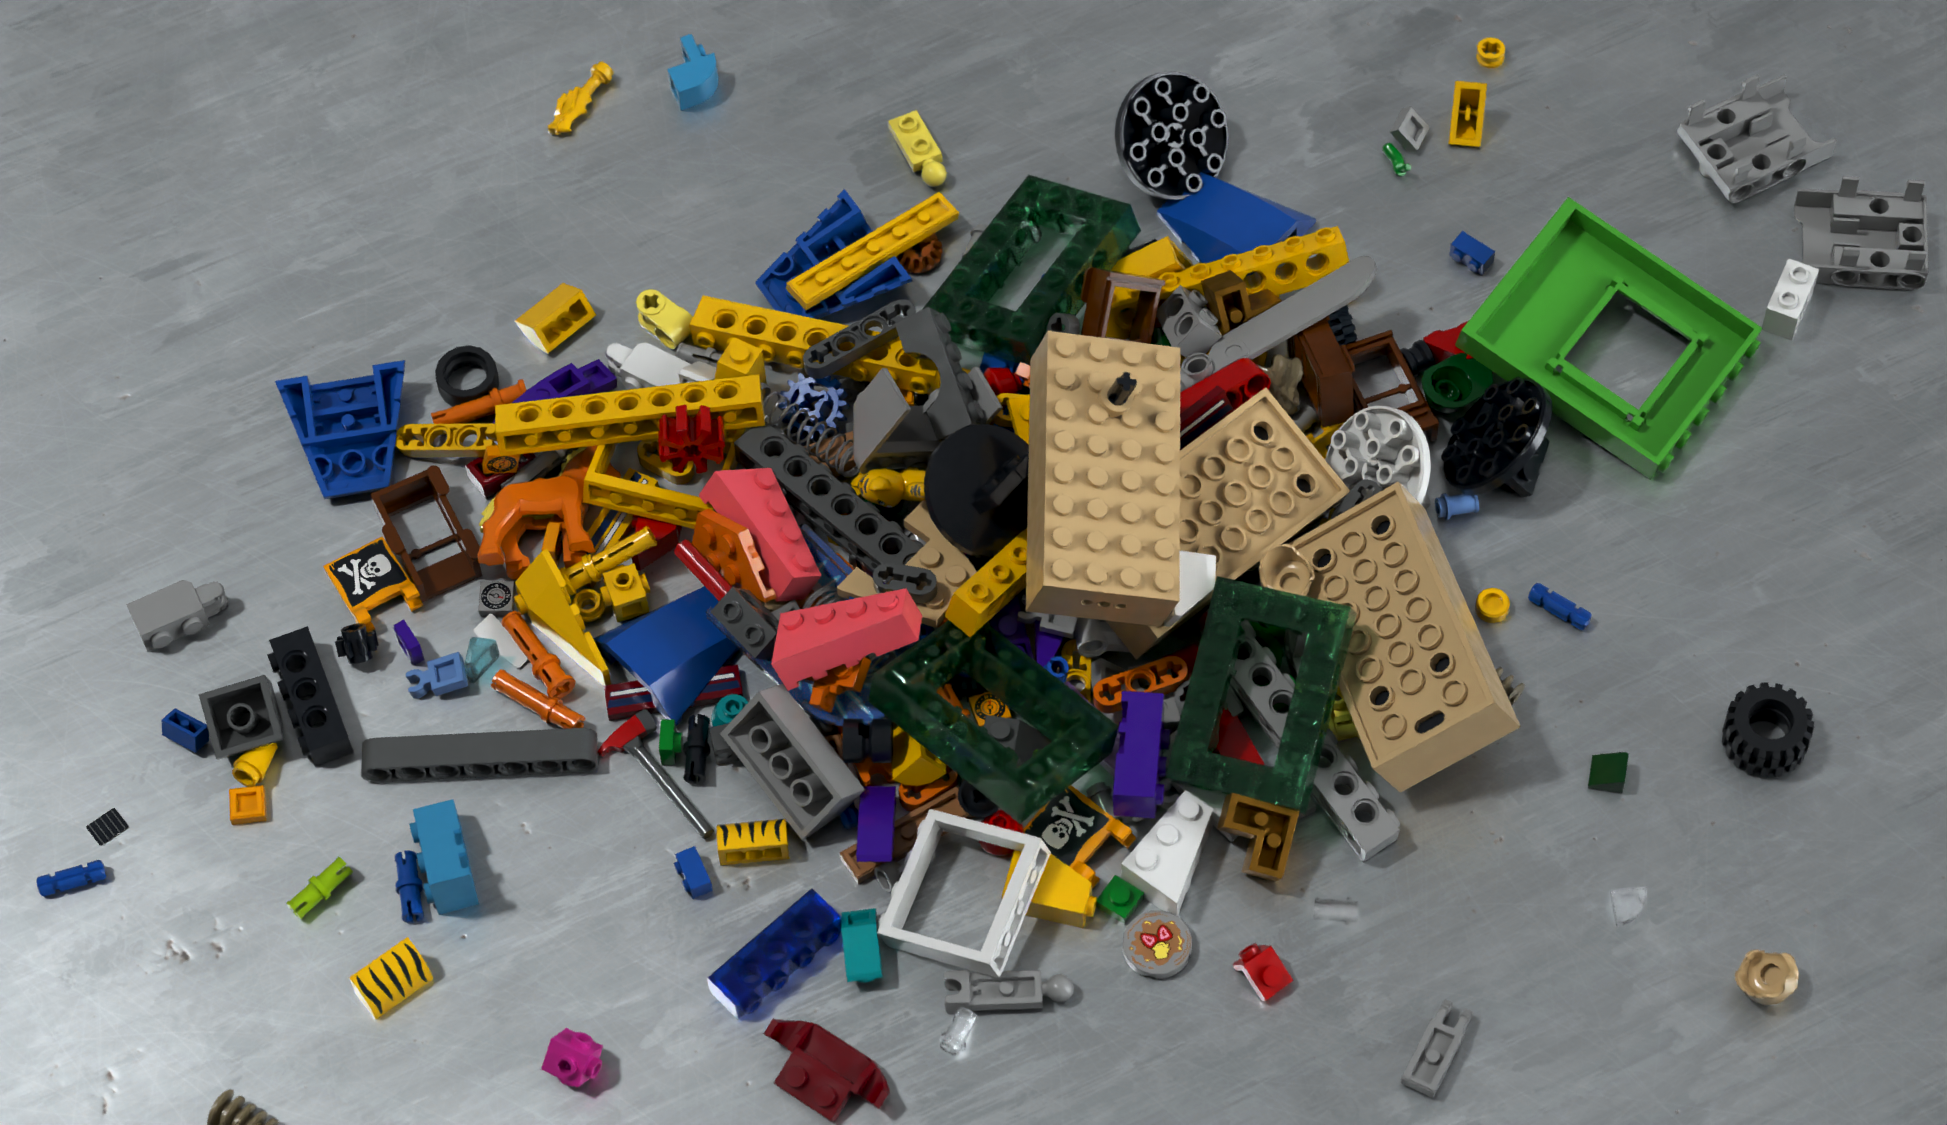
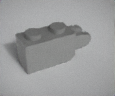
[126,580,229,652]

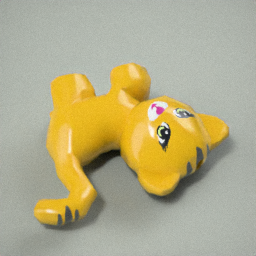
[851,467,926,508]

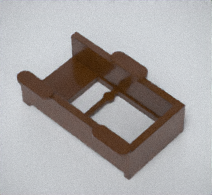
[1081,267,1165,344]
[1286,315,1355,428]
[1345,330,1439,442]
[370,465,483,602]

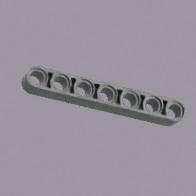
[361,728,597,782]

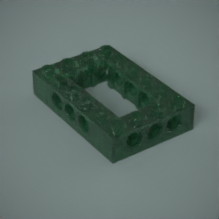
[923,175,1141,365]
[1165,576,1357,815]
[868,620,1119,824]

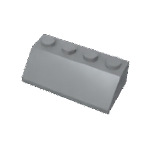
[720,684,865,840]

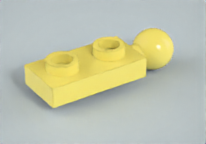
[888,110,947,187]

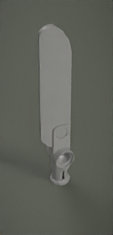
[1180,256,1377,392]

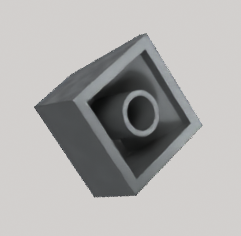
[199,675,283,760]

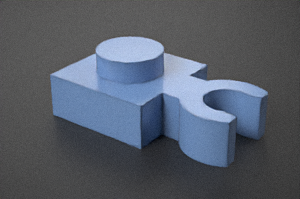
[406,652,468,698]

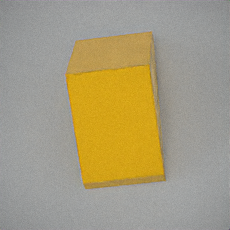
[1449,80,1487,147]

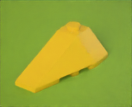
[513,549,612,686]

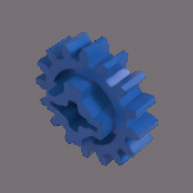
[778,372,850,442]

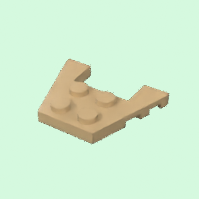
[837,500,977,628]

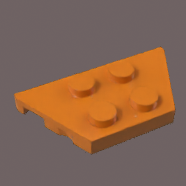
[692,508,776,603]

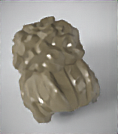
[1258,354,1303,416]

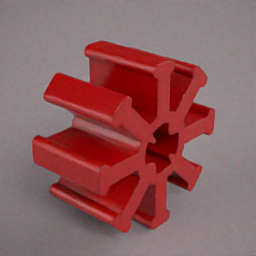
[658,404,725,474]

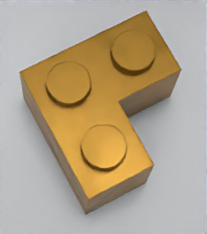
[1201,270,1282,336]
[1217,793,1300,882]

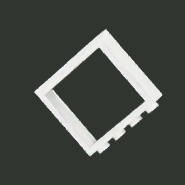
[877,809,1051,978]

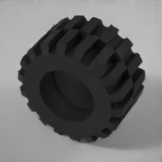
[1722,682,1814,778]

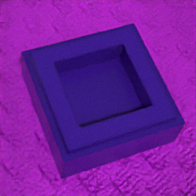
[393,619,424,666]

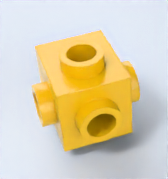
[599,563,650,622]

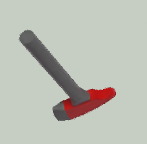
[597,709,714,839]

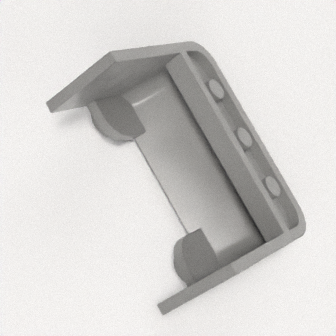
[853,367,1003,474]

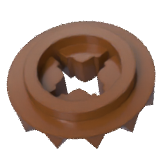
[896,233,943,273]

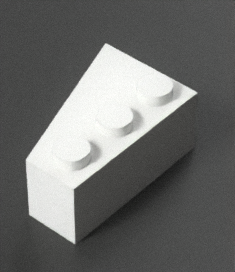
[1121,790,1213,916]

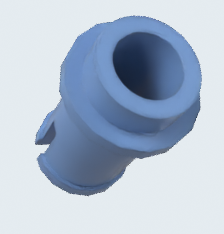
[1435,493,1479,520]

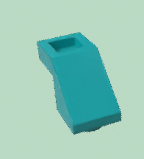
[841,908,882,983]

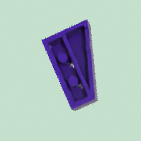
[1113,691,1171,819]

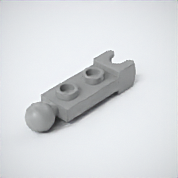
[944,970,1074,1014]

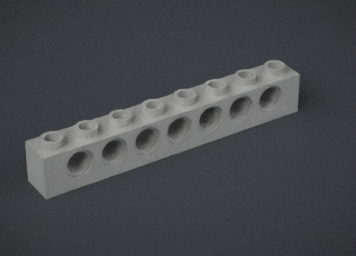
[1201,613,1400,863]

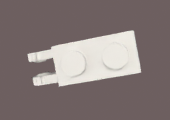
[605,342,690,390]

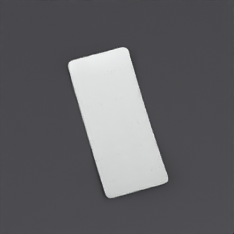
[473,614,528,668]

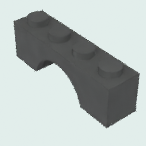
[895,307,984,442]

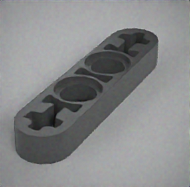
[803,299,916,379]

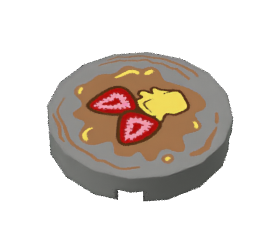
[1123,911,1192,979]

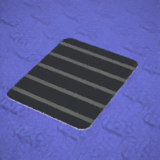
[86,808,128,845]

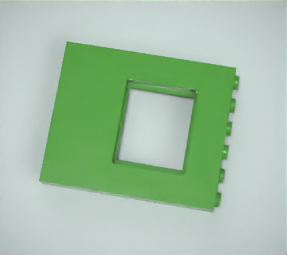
[1455,197,1763,480]

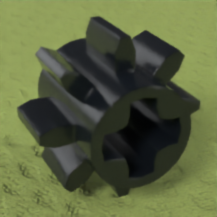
[335,623,379,664]

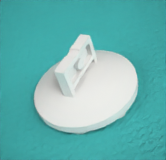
[1325,406,1431,509]

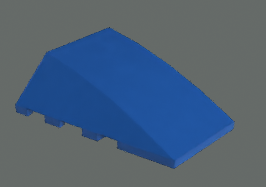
[1157,172,1316,276]
[755,189,913,319]
[275,360,405,499]
[593,586,739,727]

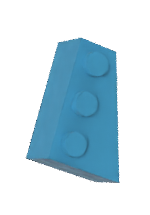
[409,799,479,915]

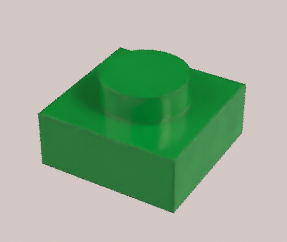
[659,719,683,766]
[1096,875,1144,925]

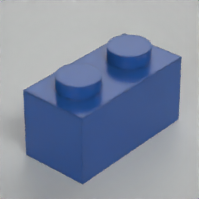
[1449,231,1495,275]
[161,708,209,753]
[673,846,713,899]

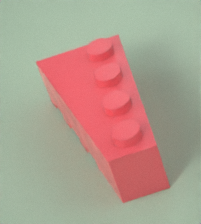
[699,468,822,602]
[771,588,922,691]

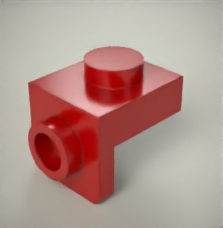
[1232,943,1293,1001]

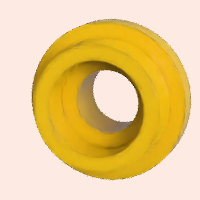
[571,589,605,622]

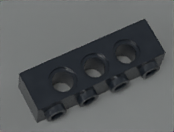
[267,626,354,767]

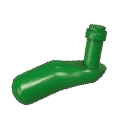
[1382,143,1411,176]

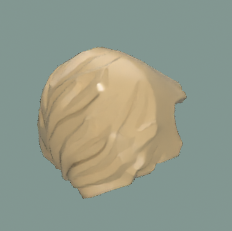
[1259,544,1315,607]
[1735,949,1799,1005]

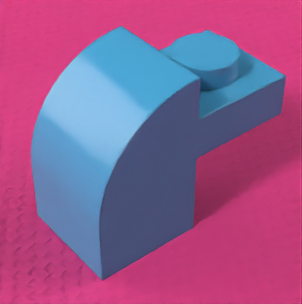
[667,34,718,111]

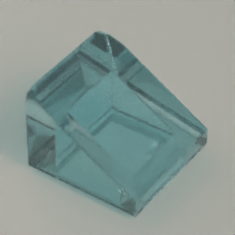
[464,637,500,683]

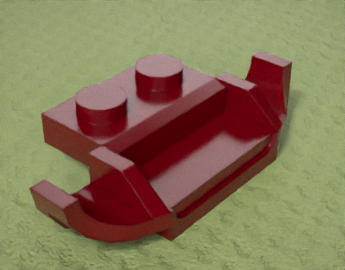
[764,1019,890,1122]

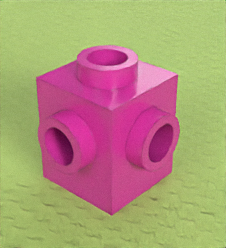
[541,1028,603,1087]

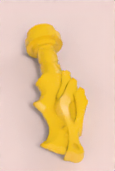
[548,61,614,136]

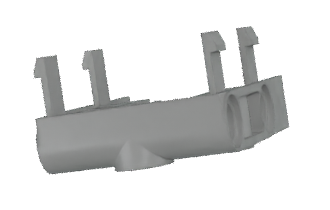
[1677,74,1836,203]
[1794,176,1928,290]

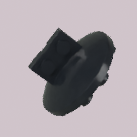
[1115,71,1228,200]
[1441,377,1552,497]
[924,424,1029,559]

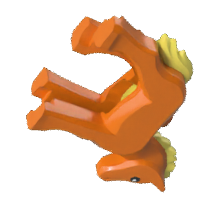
[478,445,622,580]

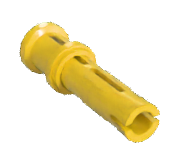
[559,526,657,596]

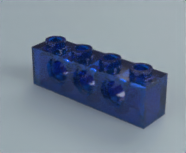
[707,888,841,1020]

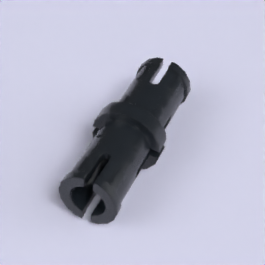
[683,714,711,784]

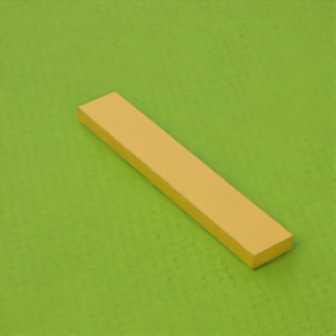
[786,192,959,310]

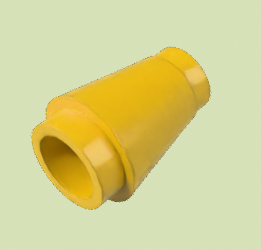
[232,743,278,787]

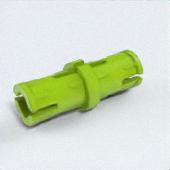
[286,856,353,920]

